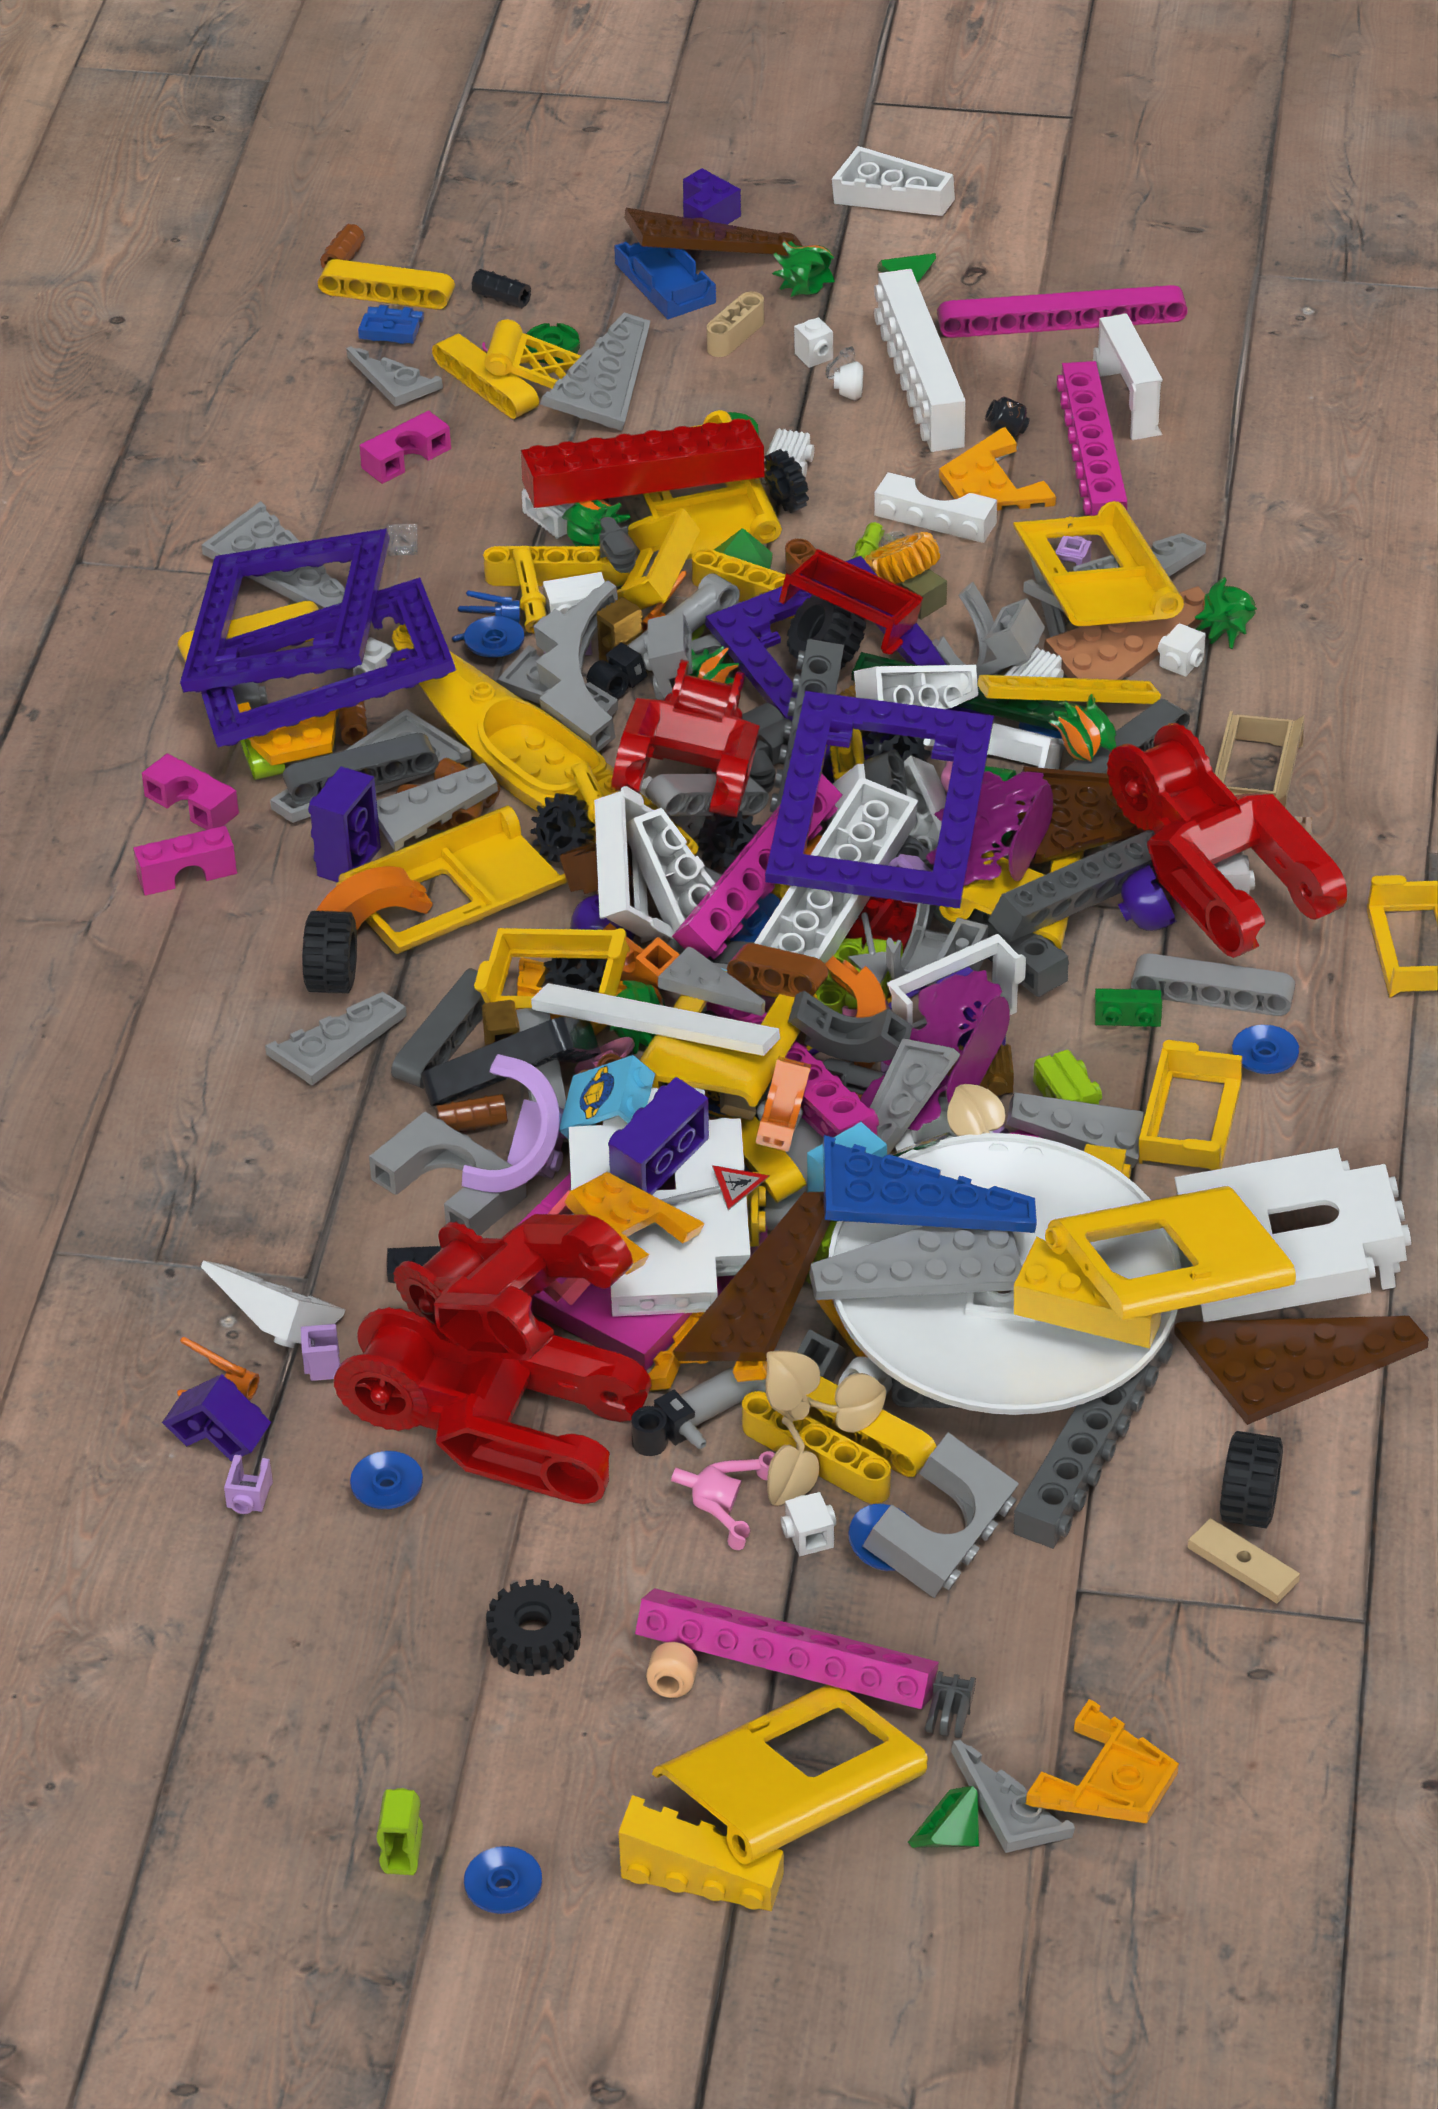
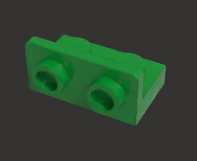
[1095,988,1162,1027]

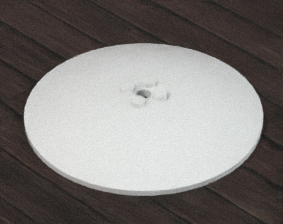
[829,1133,1181,1415]

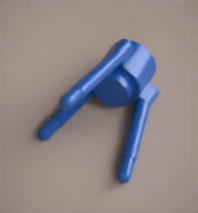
[452,590,520,642]

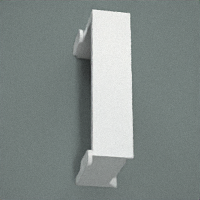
[1093,313,1163,440]
[923,723,1064,769]
[594,786,673,943]
[887,934,1026,1030]

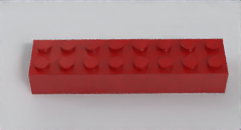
[521,419,765,508]

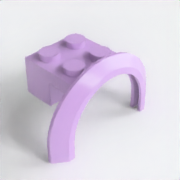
[462,1054,567,1193]

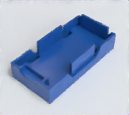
[614,242,716,320]

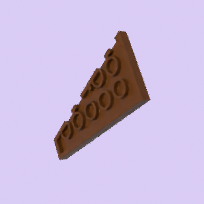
[624,207,802,255]
[673,1192,831,1361]

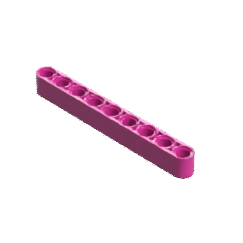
[937,285,1188,338]

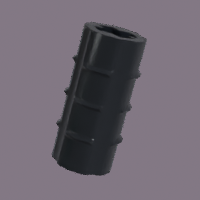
[472,269,531,308]

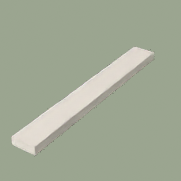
[531,983,780,1056]

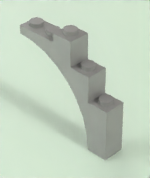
[534,580,618,752]

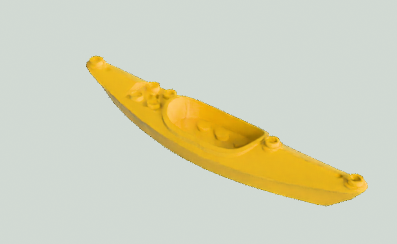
[392,624,699,856]

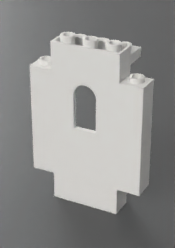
[569,1088,750,1317]
[1174,1148,1411,1322]

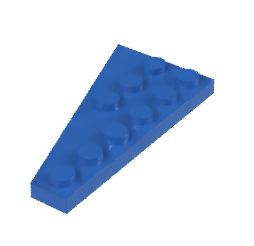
[823,1135,1037,1233]

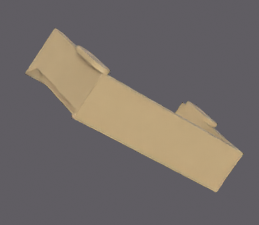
[1215,711,1304,809]

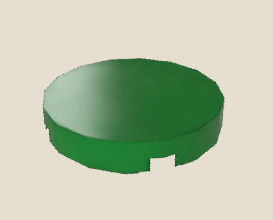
[525,323,580,364]

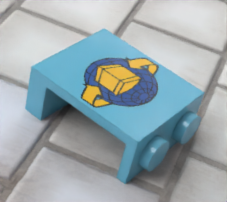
[559,1055,655,1139]

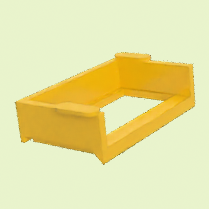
[617,508,700,610]
[1366,875,1438,998]
[474,928,630,1015]
[1139,1040,1242,1170]

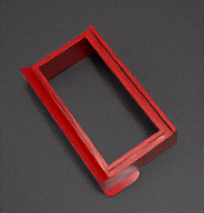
[779,549,924,655]

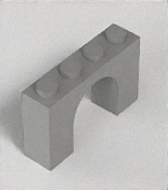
[369,1112,527,1235]
[863,1433,1019,1598]

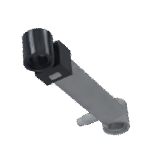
[586,573,740,699]

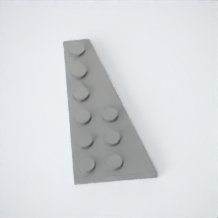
[540,312,651,431]
[201,501,345,610]
[1023,533,1206,612]
[270,709,471,823]
[809,1226,1022,1300]

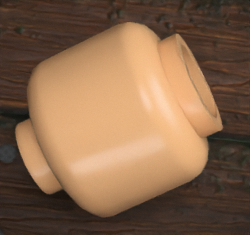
[646,1642,698,1698]

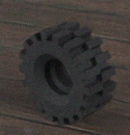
[486,1579,581,1676]

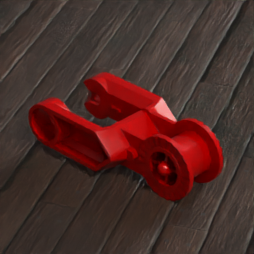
[611,659,760,818]
[1107,723,1347,958]
[393,1214,633,1360]
[334,1307,652,1504]

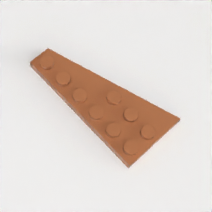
[1044,586,1205,703]

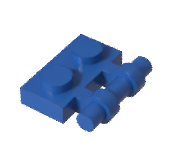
[358,305,424,344]

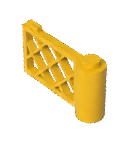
[484,319,581,389]

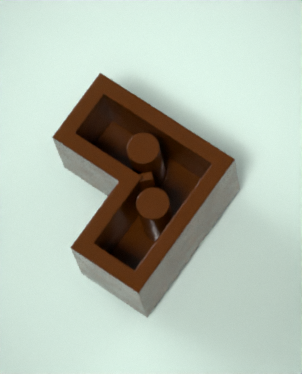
[559,840,633,895]

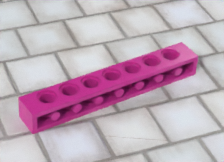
[1057,361,1127,516]
[672,773,842,959]
[706,1002,879,1138]
[635,1588,939,1709]

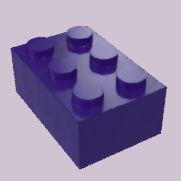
[308,766,381,882]
[608,1077,709,1195]

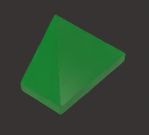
[877,253,936,283]
[714,528,773,569]
[908,1786,979,1848]

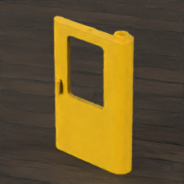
[1045,1186,1296,1321]
[652,1684,928,1864]

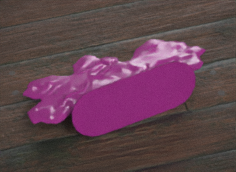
[926,771,1053,886]
[860,970,1010,1131]

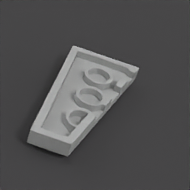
[497,645,618,716]
[377,763,498,851]
[265,992,407,1085]
[870,1039,960,1155]
[1006,1092,1144,1168]

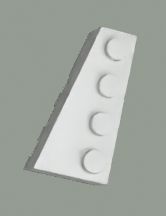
[832,146,955,216]
[626,807,715,939]

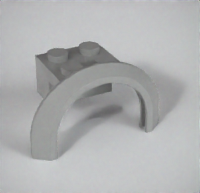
[932,582,1045,680]
[644,611,724,701]
[886,870,988,986]

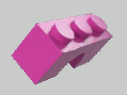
[359,410,451,484]
[142,753,239,830]
[133,826,237,896]

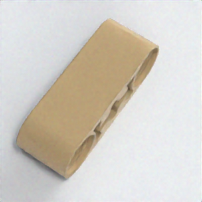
[706,292,764,357]

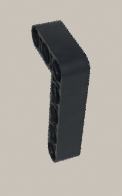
[420,1017,601,1106]

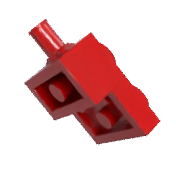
[845,897,918,953]

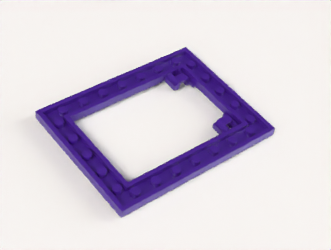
[180,528,390,693]
[705,556,989,784]
[201,577,456,748]
[765,691,994,909]

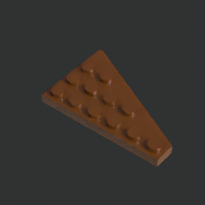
[1022,766,1147,864]
[1174,1316,1429,1425]

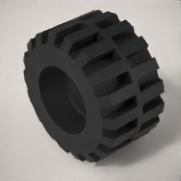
[787,594,866,670]
[302,911,357,993]
[1220,1431,1283,1528]

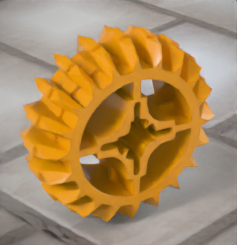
[864,532,941,584]

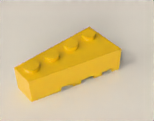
[1014,1236,1161,1349]
[619,1795,784,1912]

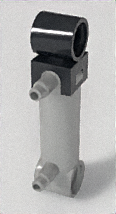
[631,1348,779,1456]

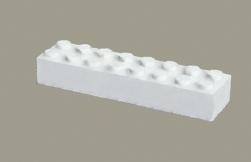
[874,269,965,452]
[754,777,919,963]

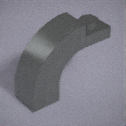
[788,991,913,1063]

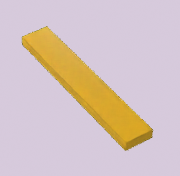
[977,675,1161,704]

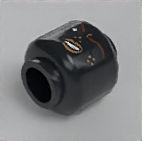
[985,396,1030,438]

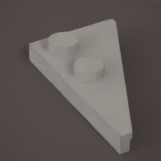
[346,346,443,407]
[658,947,765,1016]
[951,1740,1075,1853]

